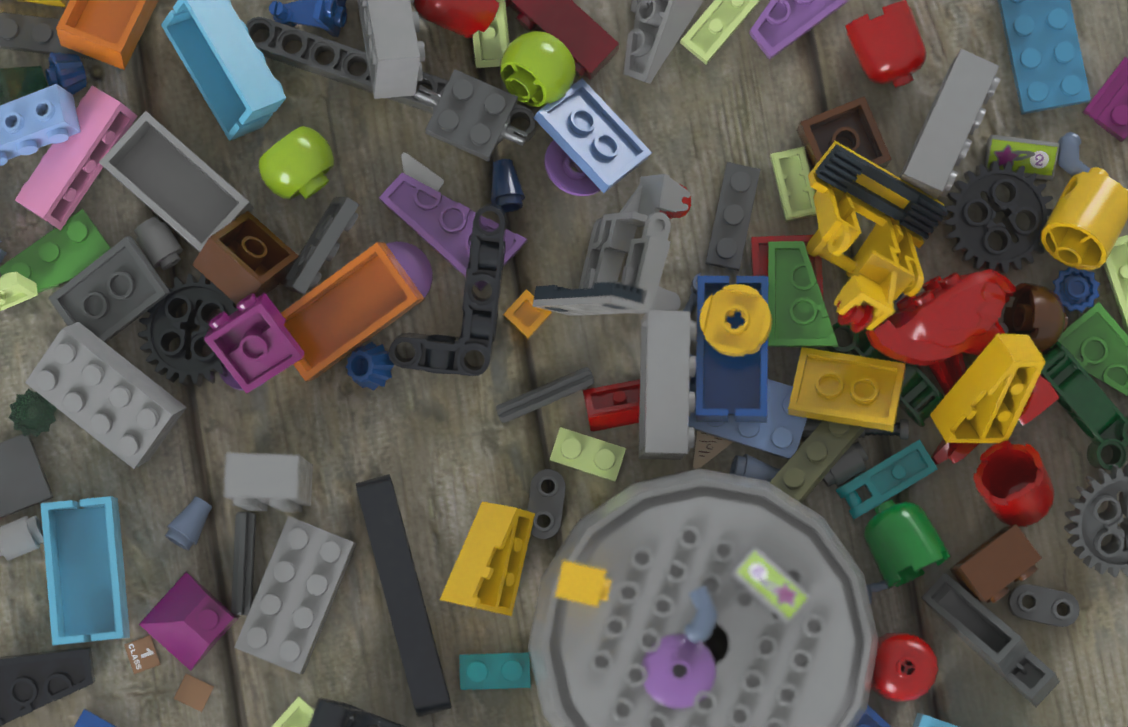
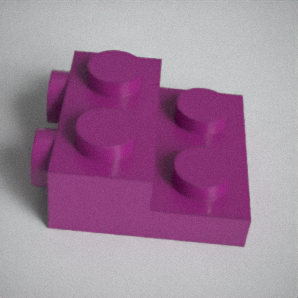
[204,293,305,394]

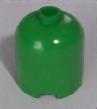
[864,500,951,589]

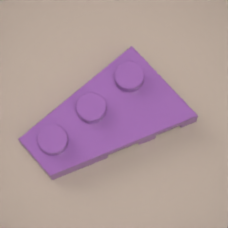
[749,0,850,60]

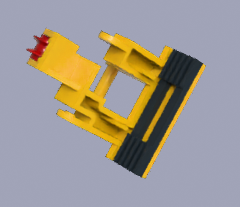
[806,141,948,332]

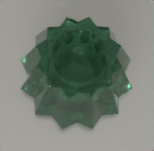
[8,389,57,437]

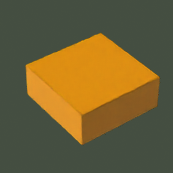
[503,289,552,339]

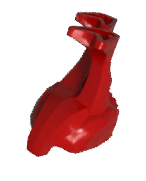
[865,269,1060,465]

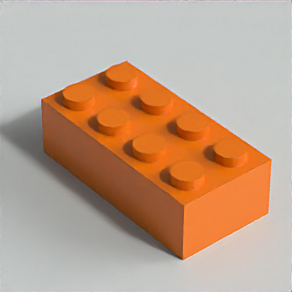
[56,0,159,70]
[281,242,425,382]

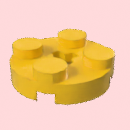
[700,284,772,357]

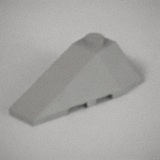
[624,0,704,84]

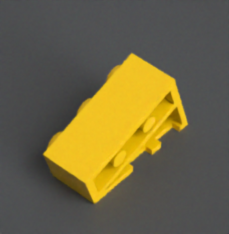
[930,334,1046,443]
[439,501,535,616]

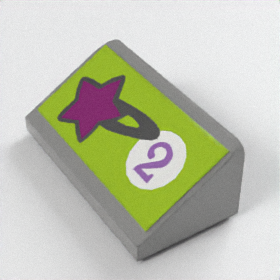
[984,135,1059,181]
[731,547,811,624]

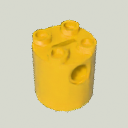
[1041,167,1128,270]

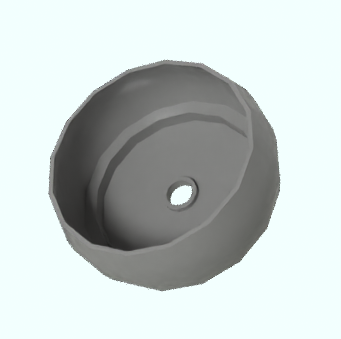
[528,468,878,727]

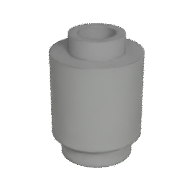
[134,216,183,270]
[0,515,44,561]

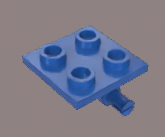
[269,0,347,37]

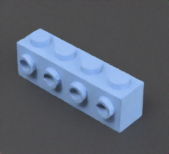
[0,84,81,166]

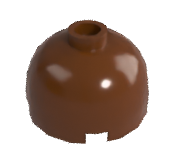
[1003,283,1068,352]

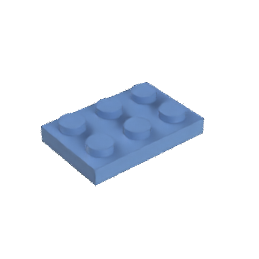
[533,78,652,193]

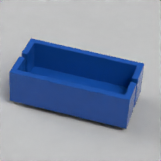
[696,276,768,423]

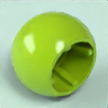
[500,31,575,107]
[259,126,334,200]

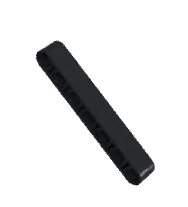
[356,474,452,717]

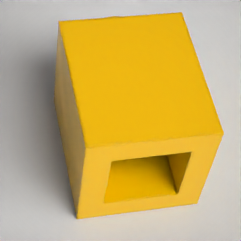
[555,560,612,607]

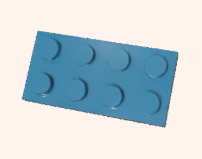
[998,0,1091,115]

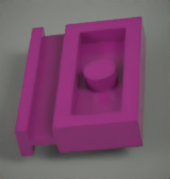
[1082,57,1128,142]

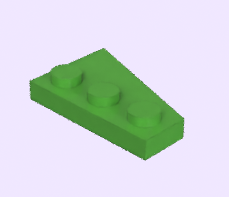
[0,209,111,293]
[768,241,839,347]
[1049,302,1128,397]

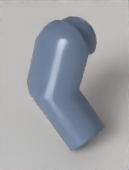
[1057,132,1090,176]
[685,585,718,642]

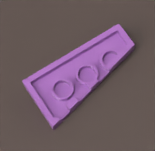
[379,173,528,291]

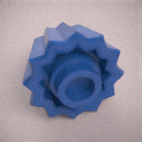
[45,53,87,95]
[1052,267,1100,313]
[345,342,394,391]

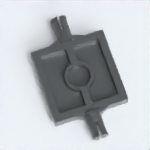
[415,69,528,162]

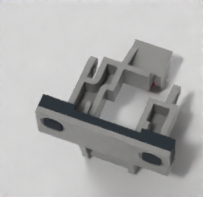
[532,174,691,316]

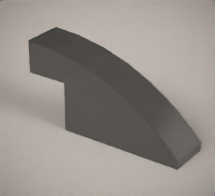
[921,573,1060,707]

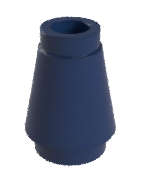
[491,159,525,213]

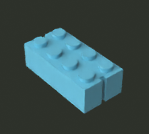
[161,0,286,141]
[40,496,130,645]

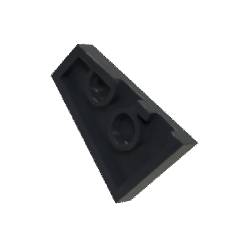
[0,647,95,727]

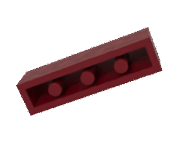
[505,0,619,80]

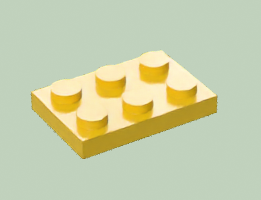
[788,347,906,432]

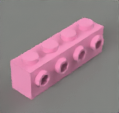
[15,85,137,231]

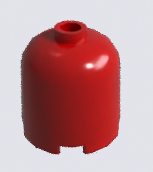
[413,0,499,38]
[845,0,927,88]
[973,441,1054,527]
[871,632,938,702]

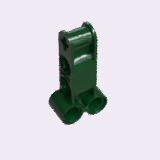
[827,322,944,427]
[1040,341,1128,470]

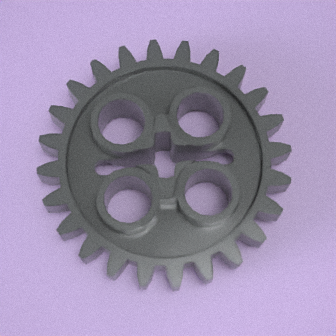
[1064,464,1128,577]

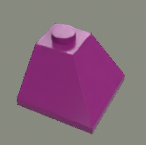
[139,572,238,671]

